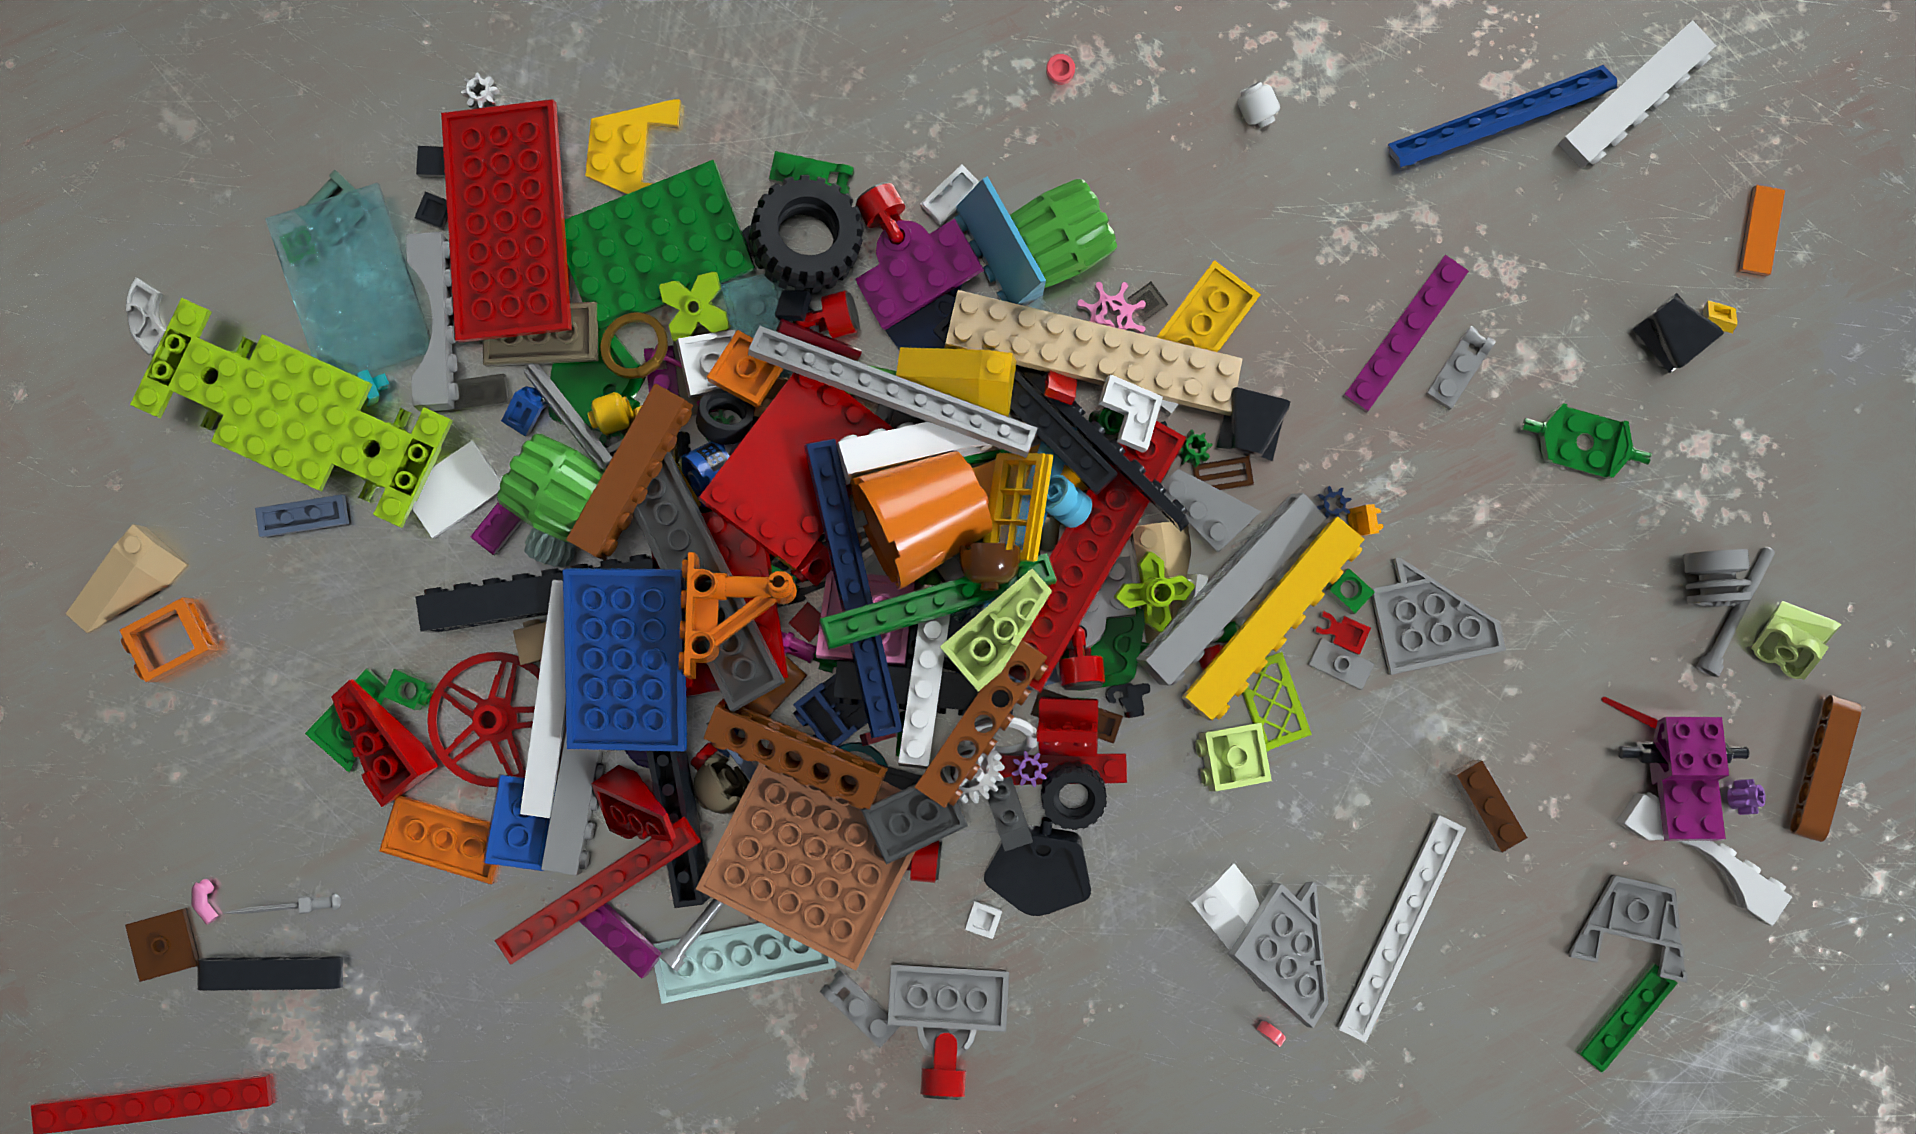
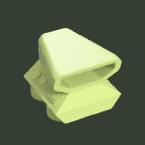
[1751,601,1842,680]

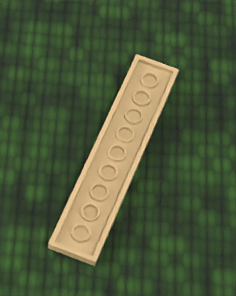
[944,290,1243,416]

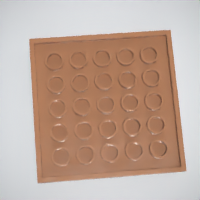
[696,742,916,971]

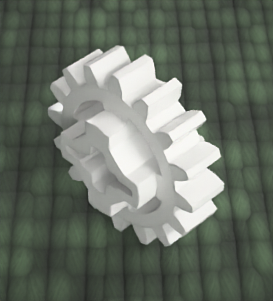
[943,741,1005,804]

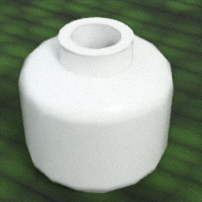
[1237,82,1280,128]

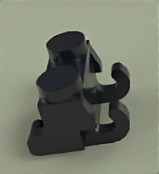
[1105,683,1151,718]

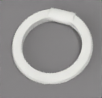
[973,717,1038,756]

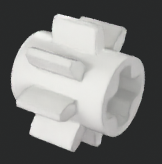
[461,72,500,108]

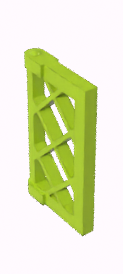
[1243,652,1312,752]

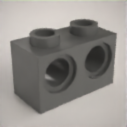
[988,776,1033,851]

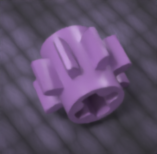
[1012,751,1048,787]
[1727,779,1766,815]

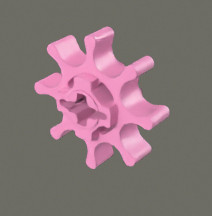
[1077,282,1146,334]

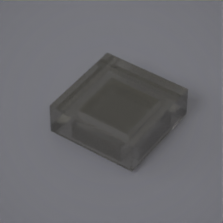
[1127,281,1168,322]

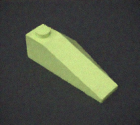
[940,569,1052,691]

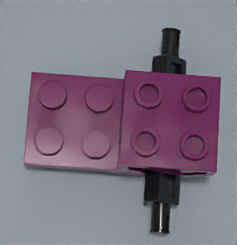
[1618,717,1750,841]

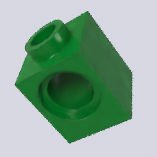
[1325,568,1375,615]
[382,669,433,710]

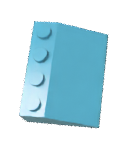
[954,176,1046,306]

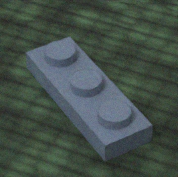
[255,494,349,538]

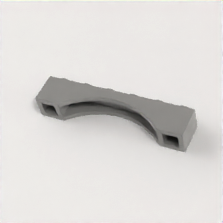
[406,232,459,412]

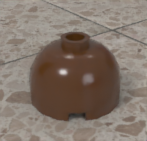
[960,543,1020,591]

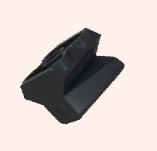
[1633,293,1724,373]
[1216,387,1291,462]

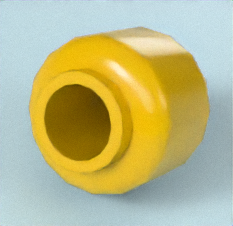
[588,392,634,435]

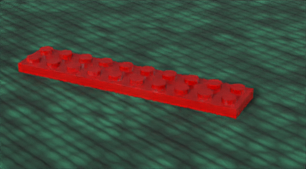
[1008,421,1187,693]

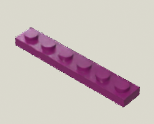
[1343,254,1469,413]

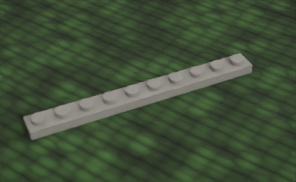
[748,326,1038,458]

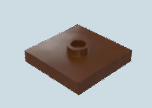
[125,908,198,982]

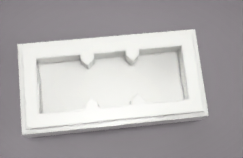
[920,164,979,226]

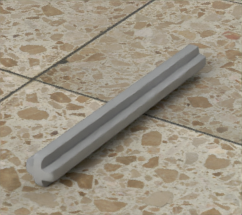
[524,363,613,471]

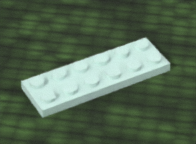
[653,922,836,1004]

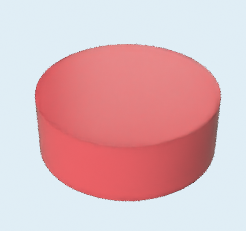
[1046,54,1075,85]
[1256,1021,1286,1048]

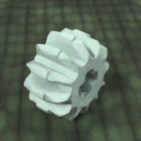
[524,528,576,568]

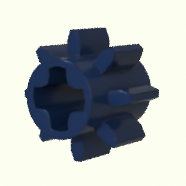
[1315,486,1352,521]

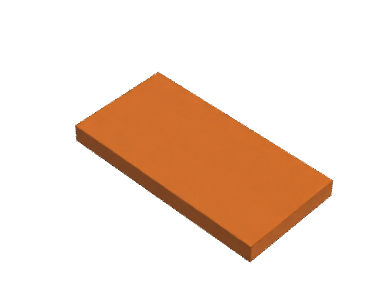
[379,795,499,885]

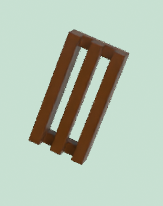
[1191,456,1254,490]

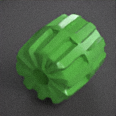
[1010,179,1117,287]
[497,434,605,543]

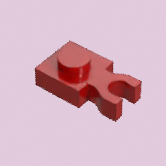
[1313,611,1371,655]

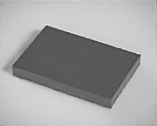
[861,771,968,865]

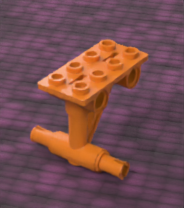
[679,552,797,679]

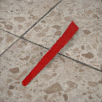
[1601,697,1658,729]

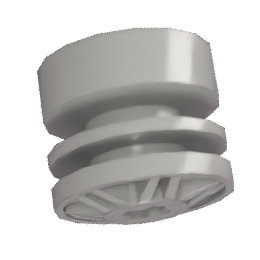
[1684,549,1752,607]

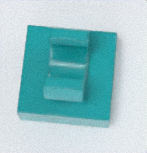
[356,369,389,407]

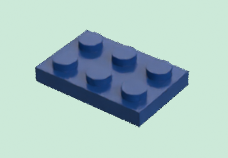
[483,774,557,871]

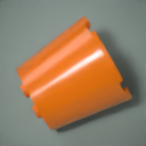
[850,451,992,590]

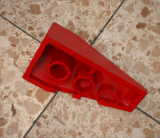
[591,765,676,841]

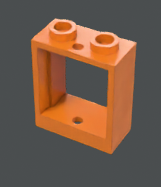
[119,597,218,682]

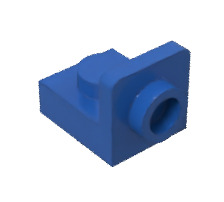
[501,386,548,437]

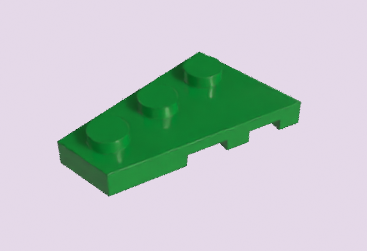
[305,668,386,773]

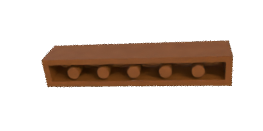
[566,383,694,561]

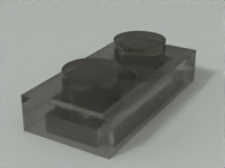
[450,373,510,412]

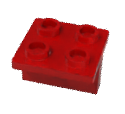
[1037,697,1099,757]

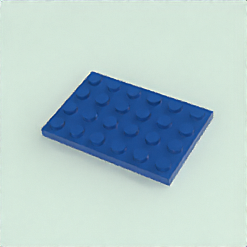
[563,568,687,752]

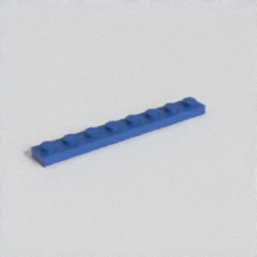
[1388,65,1617,168]

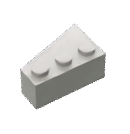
[1162,469,1261,553]

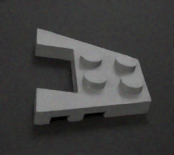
[1569,875,1688,983]

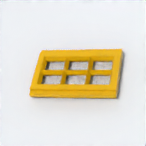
[983,453,1054,562]

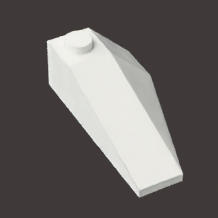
[1188,863,1266,992]

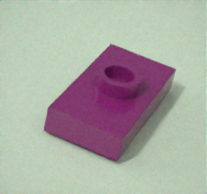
[470,502,523,556]

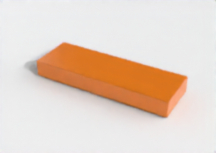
[1739,185,1785,276]

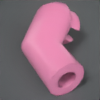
[191,879,219,925]

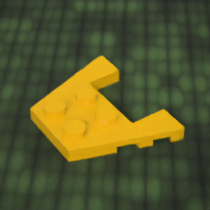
[585,99,681,194]

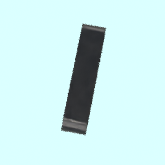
[197,956,343,991]

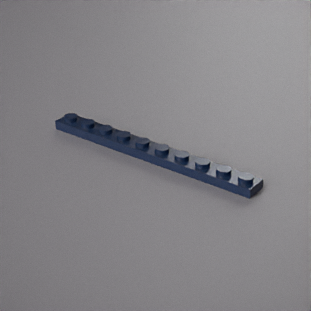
[804,439,903,739]

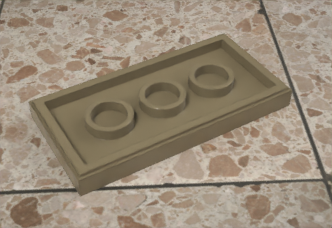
[483,302,598,366]

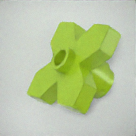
[659,272,730,342]
[1114,551,1195,632]

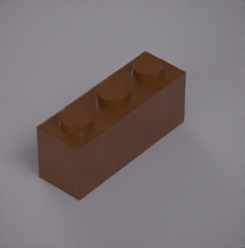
[1449,759,1528,853]

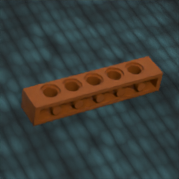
[915,640,1048,808]
[703,698,888,809]

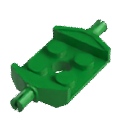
[1521,403,1652,479]

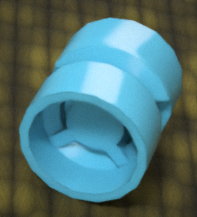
[1045,475,1092,528]

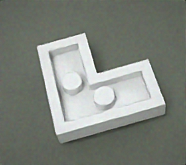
[1098,375,1163,452]

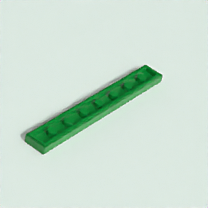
[819,553,1057,650]

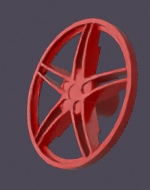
[427,652,540,787]

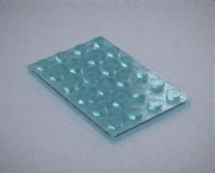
[265,183,431,376]

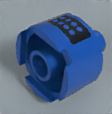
[679,441,730,508]

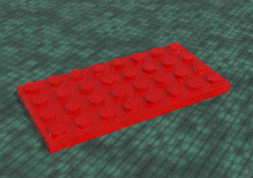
[441,99,572,343]

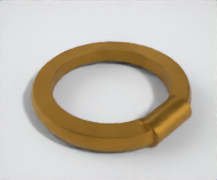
[601,312,668,379]

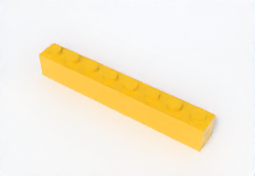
[1181,516,1365,721]

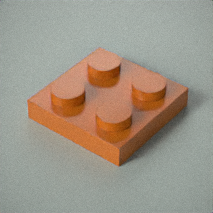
[707,330,784,408]

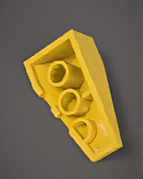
[896,347,1016,417]

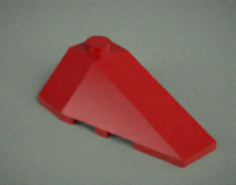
[331,679,438,807]

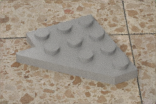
[1372,557,1506,675]
[1228,881,1328,1028]

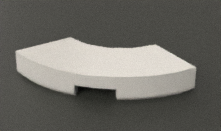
[126,277,166,357]

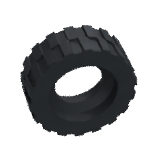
[1041,761,1107,830]

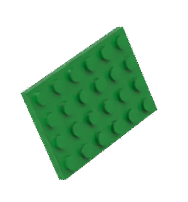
[565,160,756,330]

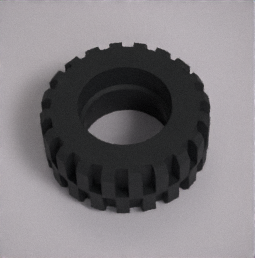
[749,175,864,294]

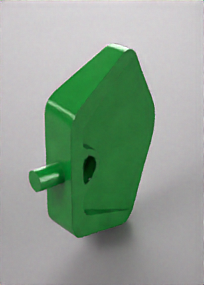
[548,327,646,432]
[1060,606,1150,691]

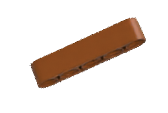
[1790,695,1862,842]

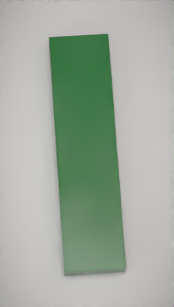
[1577,963,1678,1074]

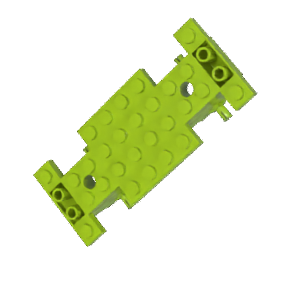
[130,298,453,528]

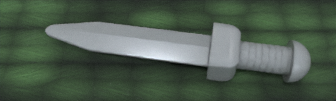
[222,893,341,914]

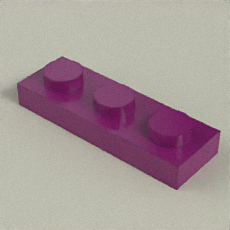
[579,903,661,979]

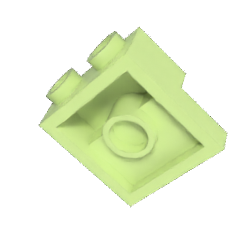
[1195,723,1272,791]

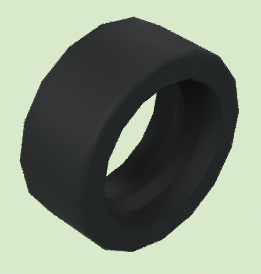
[696,389,754,445]

